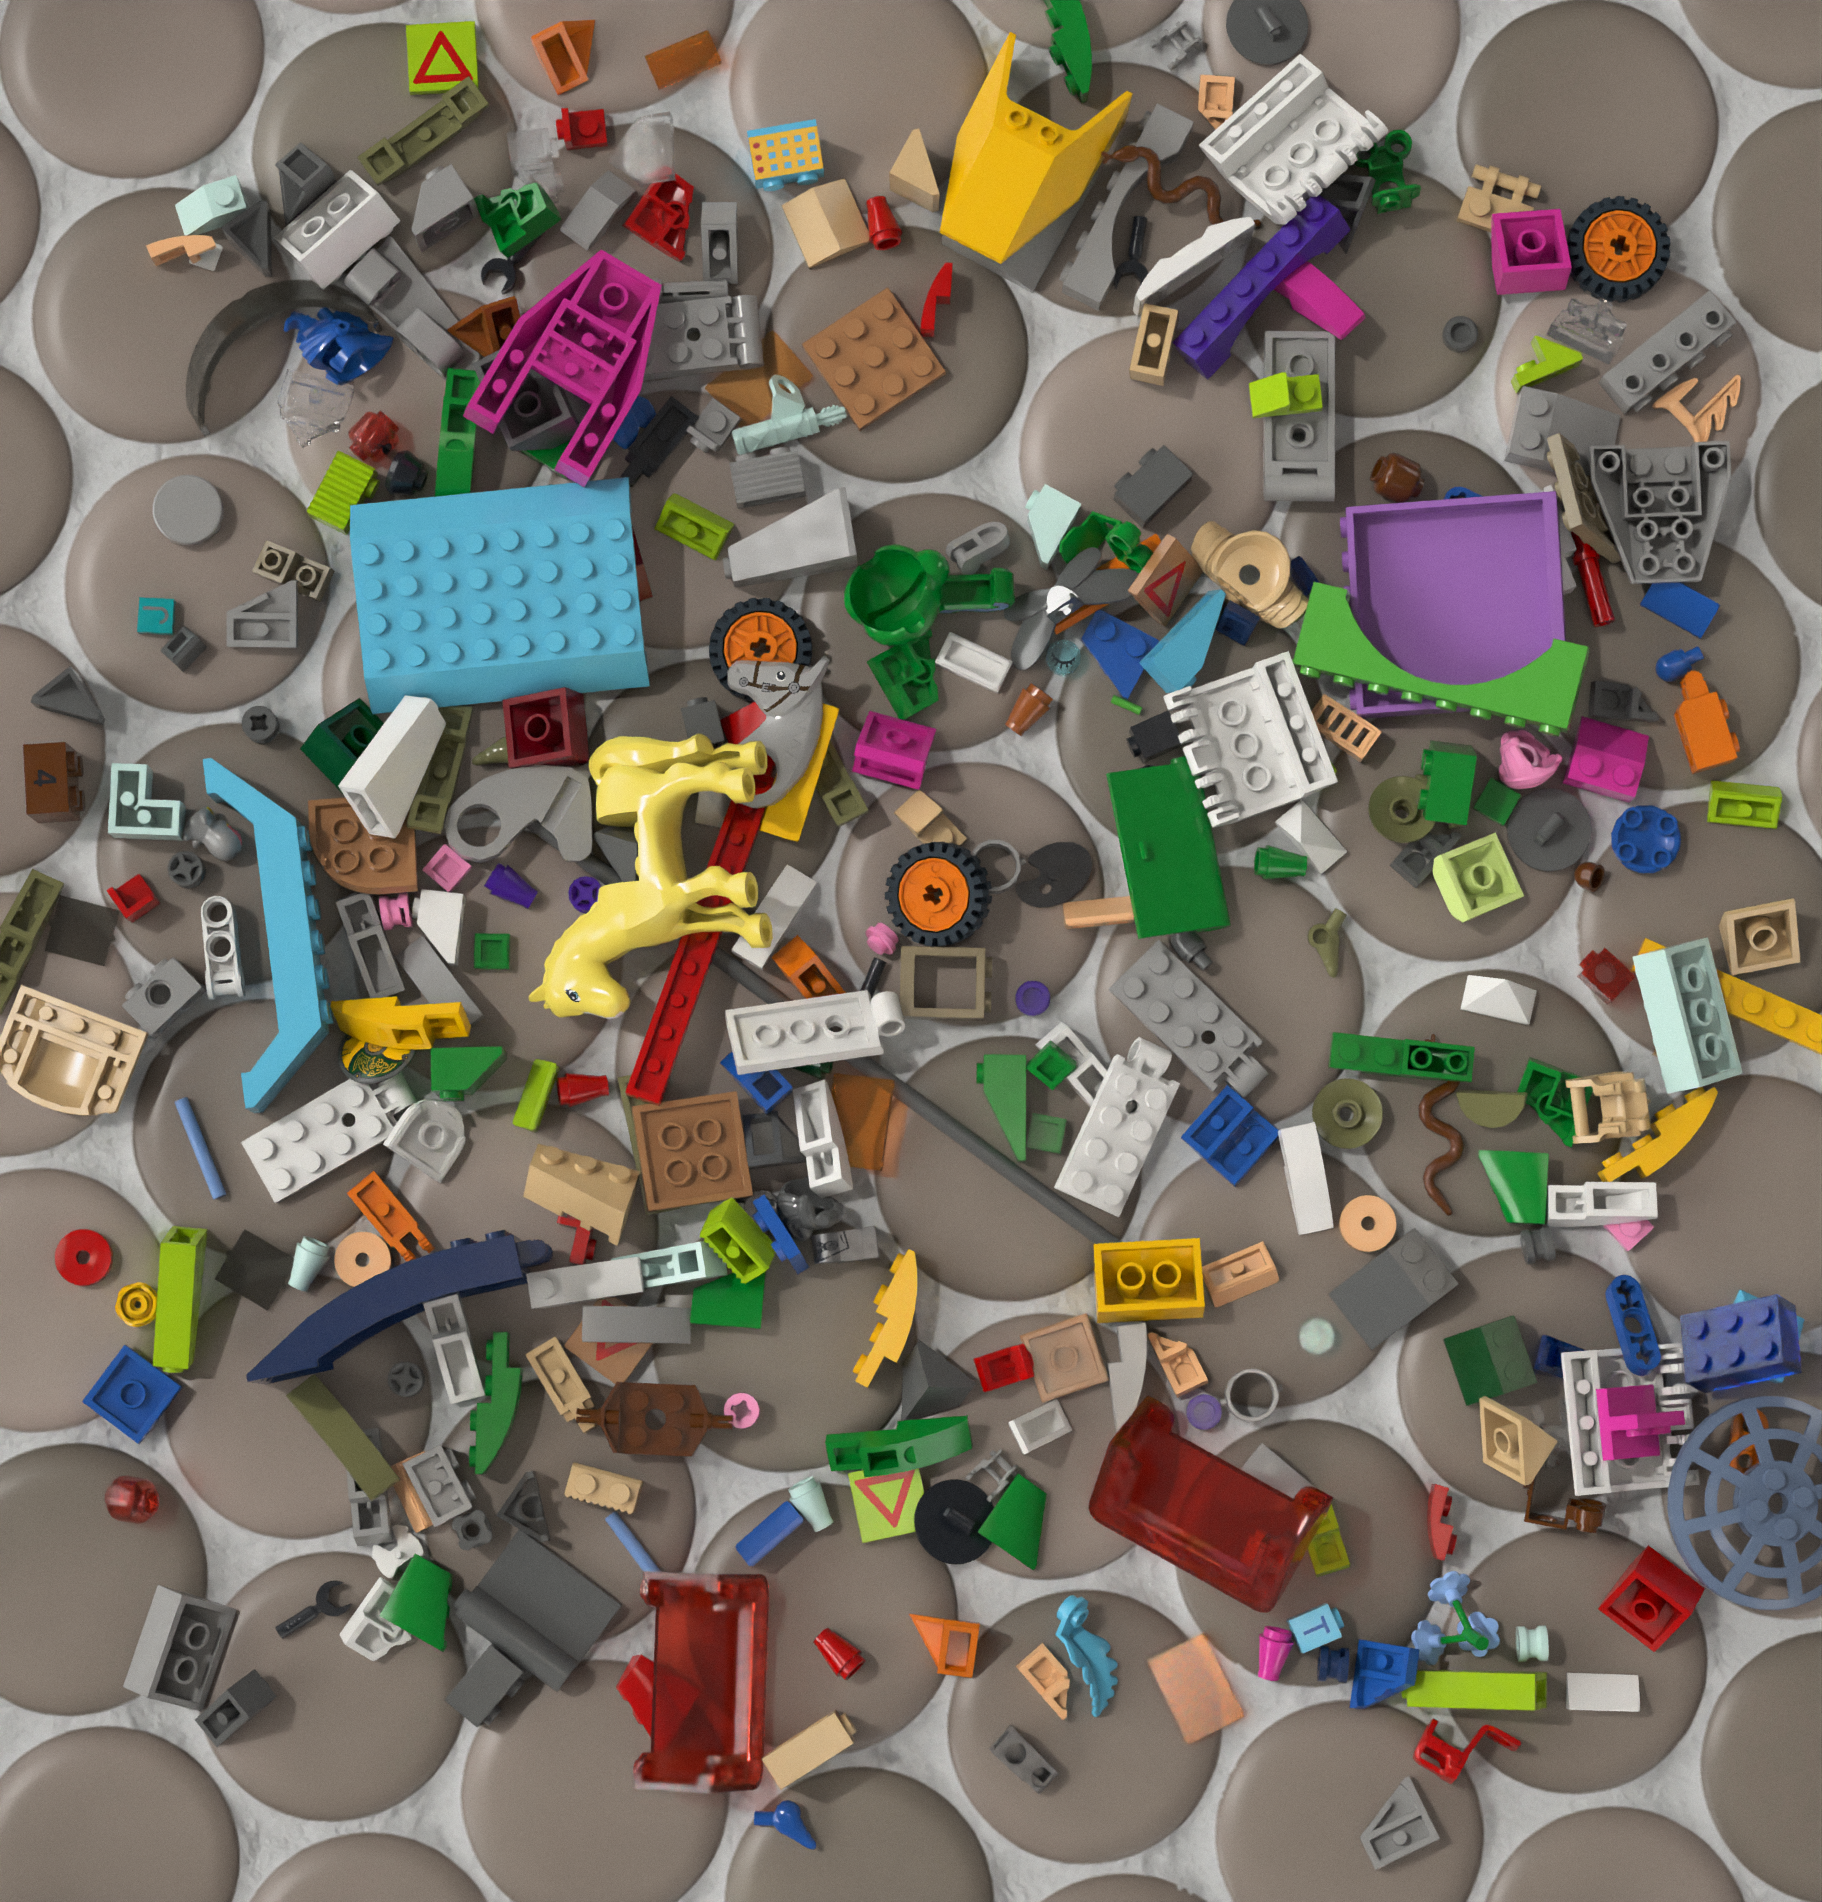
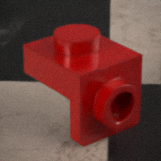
[557,1214,597,1265]
[973,1343,1034,1392]

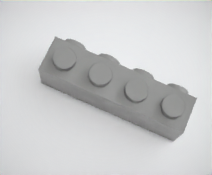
[1599,290,1736,415]

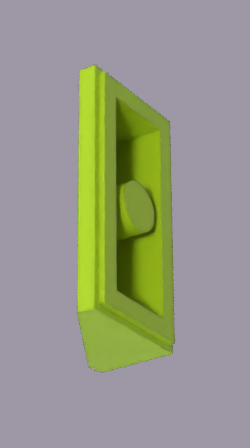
[654,493,734,561]
[1707,780,1782,829]
[513,1059,560,1133]

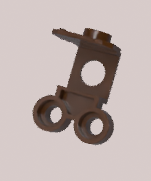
[1523,1475,1606,1533]

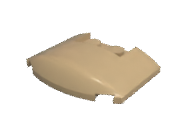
[0,985,149,1116]

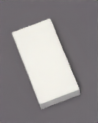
[935,632,1013,694]

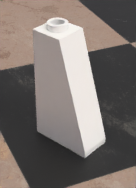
[338,695,446,838]

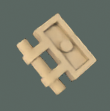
[1457,164,1541,233]

